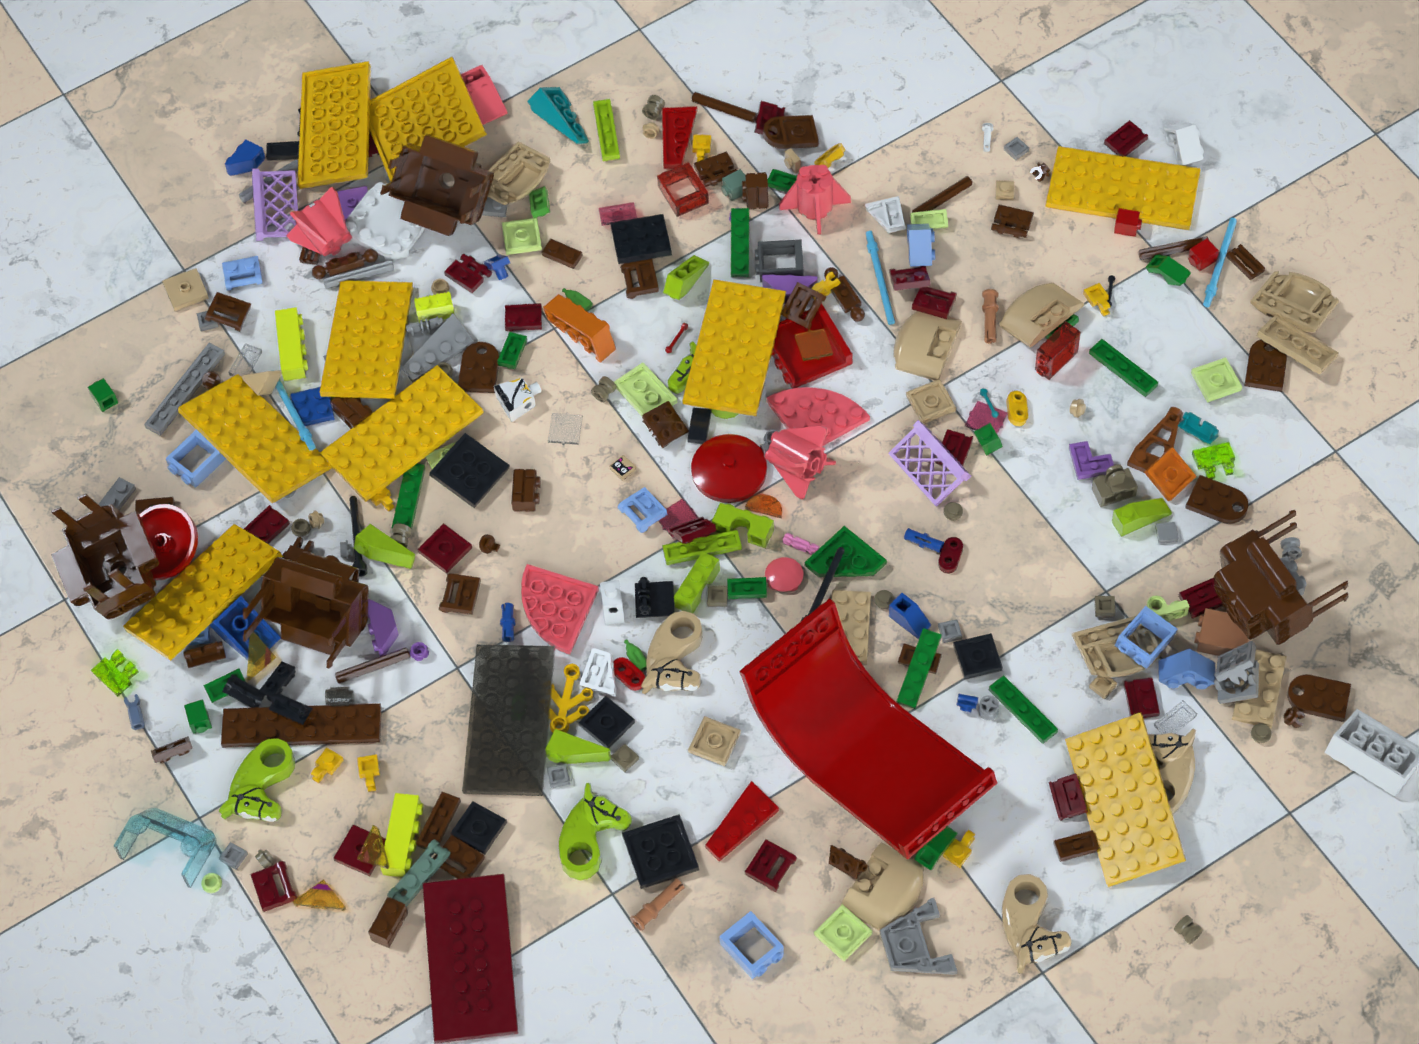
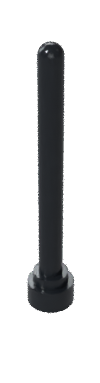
[349,496,368,577]
[800,547,845,622]

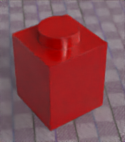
[1114,208,1142,237]
[1188,239,1219,271]

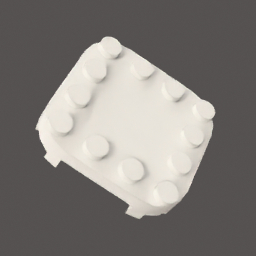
[345,182,426,261]

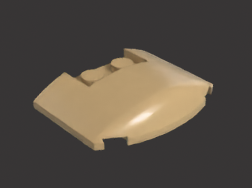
[488,141,550,205]
[1251,271,1339,332]
[1000,283,1084,348]
[894,311,962,381]
[1072,616,1163,677]
[841,842,924,931]

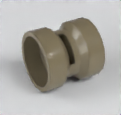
[642,95,665,120]
[591,376,617,402]
[391,524,412,548]
[1174,915,1203,945]

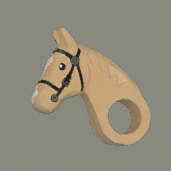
[641,611,703,694]
[1148,729,1196,815]
[1002,874,1071,974]

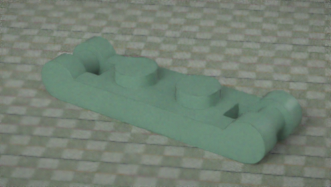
[387,839,450,907]

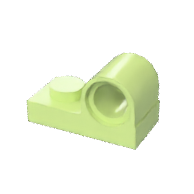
[1147,595,1189,625]

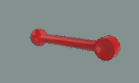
[665,323,688,353]

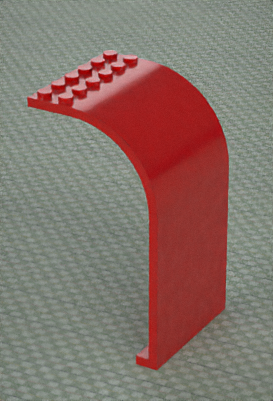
[739,598,997,860]

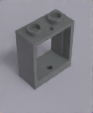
[755,239,804,282]

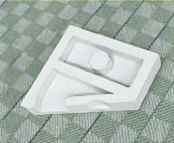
[865,196,906,233]
[579,648,616,696]

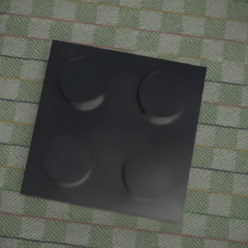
[953,633,1003,680]
[579,696,635,748]
[451,801,507,855]

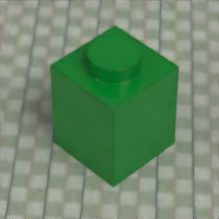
[88,378,118,412]
[974,423,1003,456]
[184,699,212,734]

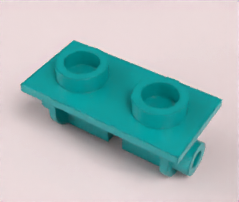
[1178,412,1219,444]

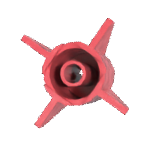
[779,165,851,235]
[286,187,352,256]
[765,426,836,499]

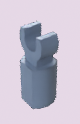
[124,694,145,730]

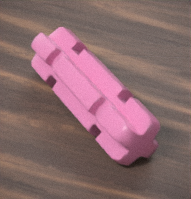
[783,533,819,555]

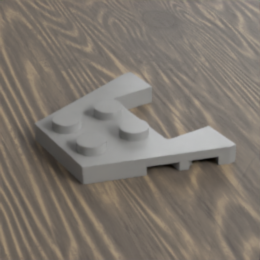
[880,898,957,975]

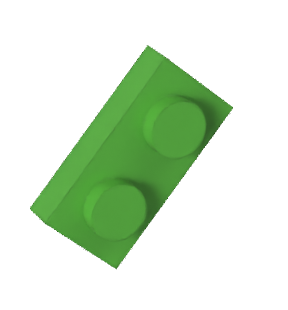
[529,186,550,218]

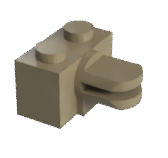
[1092,464,1138,507]

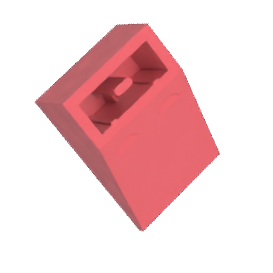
[461,65,508,125]

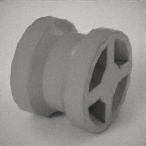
[1280,537,1302,560]
[979,695,999,720]

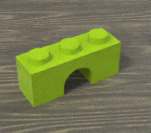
[712,503,774,549]
[674,551,720,613]

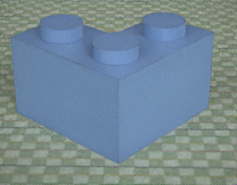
[907,223,935,267]
[1158,648,1216,689]

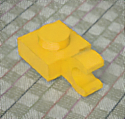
[692,135,711,162]
[811,272,841,300]
[1083,283,1111,316]
[370,487,395,512]
[311,747,344,783]
[357,754,380,792]
[943,829,975,868]

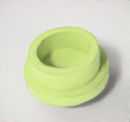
[201,873,222,893]

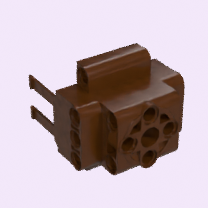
[380,134,494,236]
[51,493,159,619]
[1214,510,1349,645]
[243,551,369,669]

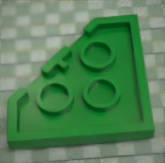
[804,526,887,577]

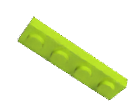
[593,99,620,161]
[662,530,742,565]

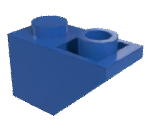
[225,139,266,176]
[889,593,931,639]

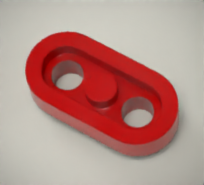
[613,657,645,691]

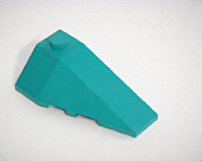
[527,87,589,144]

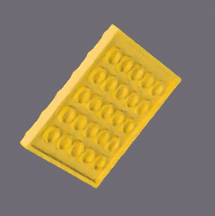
[369,57,487,182]

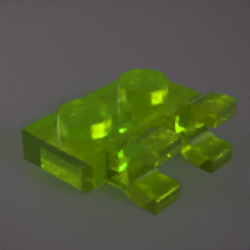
[1192,442,1235,479]
[91,649,139,697]

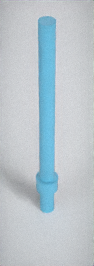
[1203,218,1237,307]
[865,231,895,325]
[272,370,316,451]

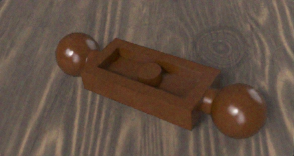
[312,249,378,280]
[824,267,865,322]

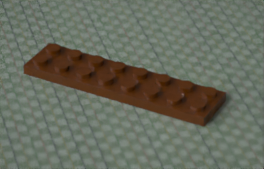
[221,703,382,748]

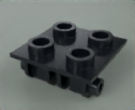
[635,577,675,618]

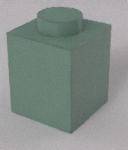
[721,169,746,201]

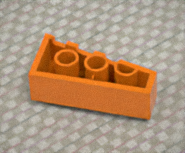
[543,294,616,363]

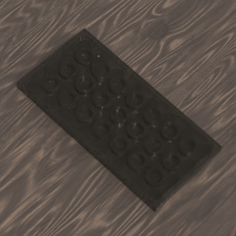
[462,644,555,796]

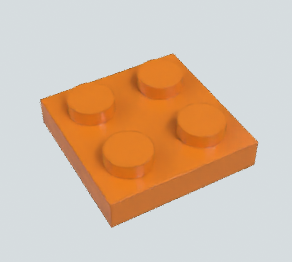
[1144,447,1197,501]

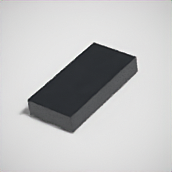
[266,141,299,161]
[687,407,712,444]

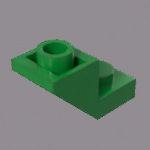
[1145,255,1191,286]
[914,826,958,871]

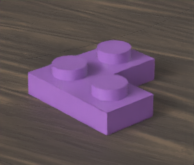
[1069,441,1114,480]

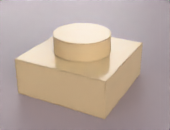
[784,148,801,174]
[995,181,1014,200]

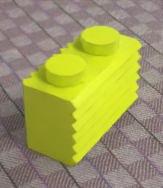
[414,291,455,323]

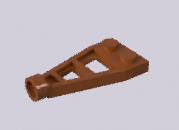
[1127,407,1184,473]

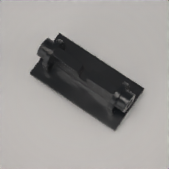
[259,661,296,702]
[222,675,265,708]
[269,693,313,725]

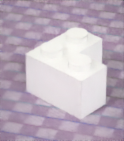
[1163,121,1204,165]

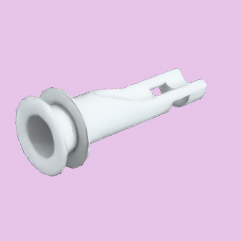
[982,123,994,152]

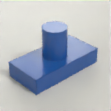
[483,254,510,280]

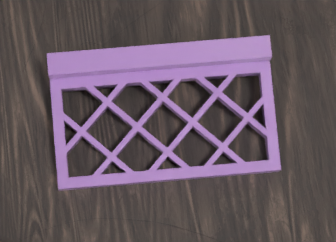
[252,169,298,241]
[888,420,971,506]

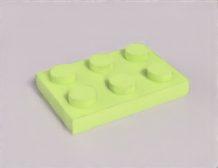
[614,363,677,416]

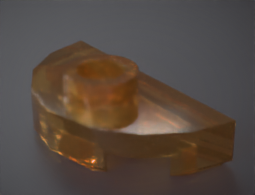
[745,494,782,519]

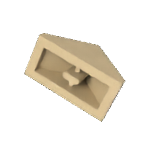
[242,370,282,395]

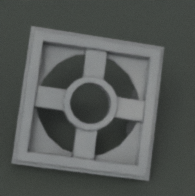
[1215,640,1256,685]
[1214,660,1259,704]

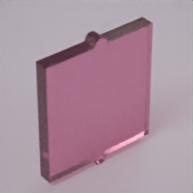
[965,401,1008,434]
[658,499,698,540]

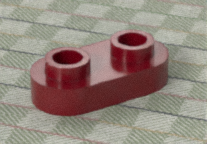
[938,537,963,574]

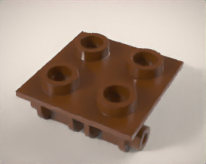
[642,401,689,448]

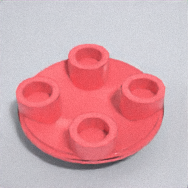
[765,557,804,592]

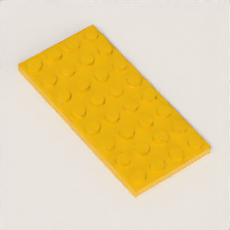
[298,61,371,189]
[1046,146,1201,230]
[682,279,786,416]
[320,281,413,399]
[320,365,484,502]
[178,374,332,504]
[123,524,283,661]
[1065,712,1186,887]

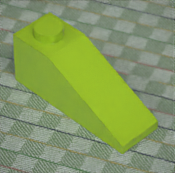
[663,255,709,300]
[1112,498,1172,537]
[353,524,415,569]
[545,729,611,764]

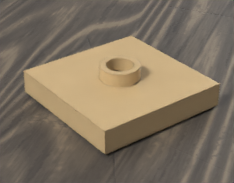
[162,268,209,311]
[906,379,956,424]
[688,716,741,766]

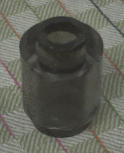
[325,686,355,707]

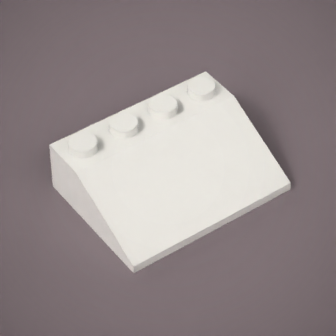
[1325,709,1419,796]

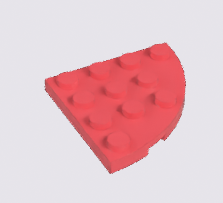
[766,387,870,446]
[521,564,599,655]

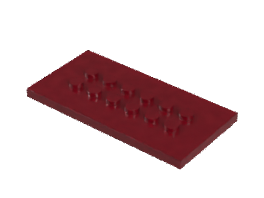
[423,874,518,1044]

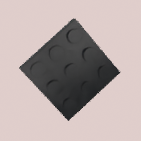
[610,214,672,264]
[429,433,510,508]
[622,814,699,889]

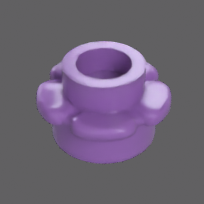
[410,642,429,661]

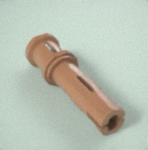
[982,289,999,344]
[630,878,685,931]

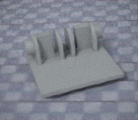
[406,316,443,355]

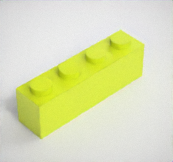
[275,307,308,381]
[380,793,424,877]

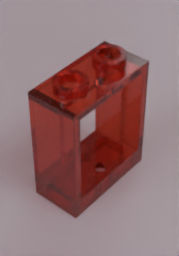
[657,162,709,217]
[1035,322,1081,380]

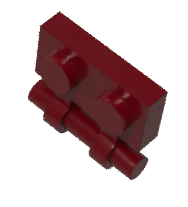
[444,254,492,293]

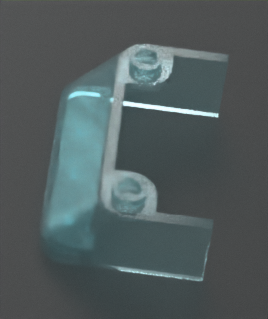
[114,808,216,888]

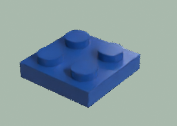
[290,387,335,426]

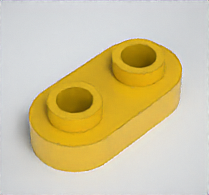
[814,143,845,168]
[1006,391,1028,426]

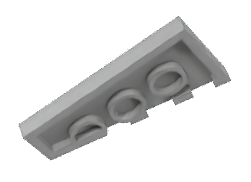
[402,314,474,383]

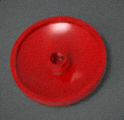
[691,434,767,503]
[139,504,198,580]

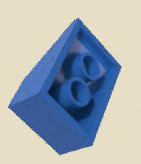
[209,596,281,665]

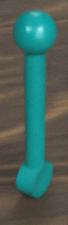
[980,388,999,418]

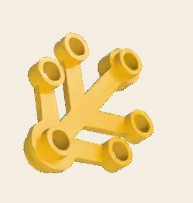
[538,664,594,733]

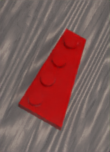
[662,106,698,169]
[705,781,779,862]

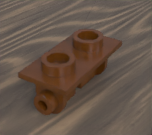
[183,641,226,668]
[829,845,868,879]

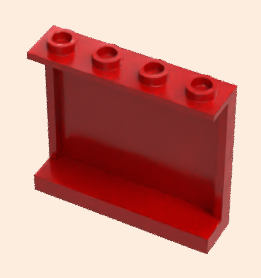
[771,301,853,389]

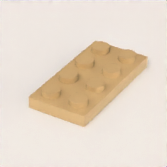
[1256,315,1339,375]
[832,590,871,665]
[1232,649,1287,729]

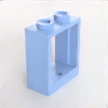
[166,429,226,488]
[1115,606,1178,669]
[719,911,784,979]

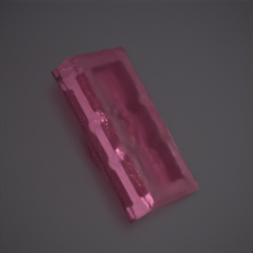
[599,202,637,226]

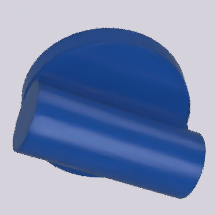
[956,694,978,712]

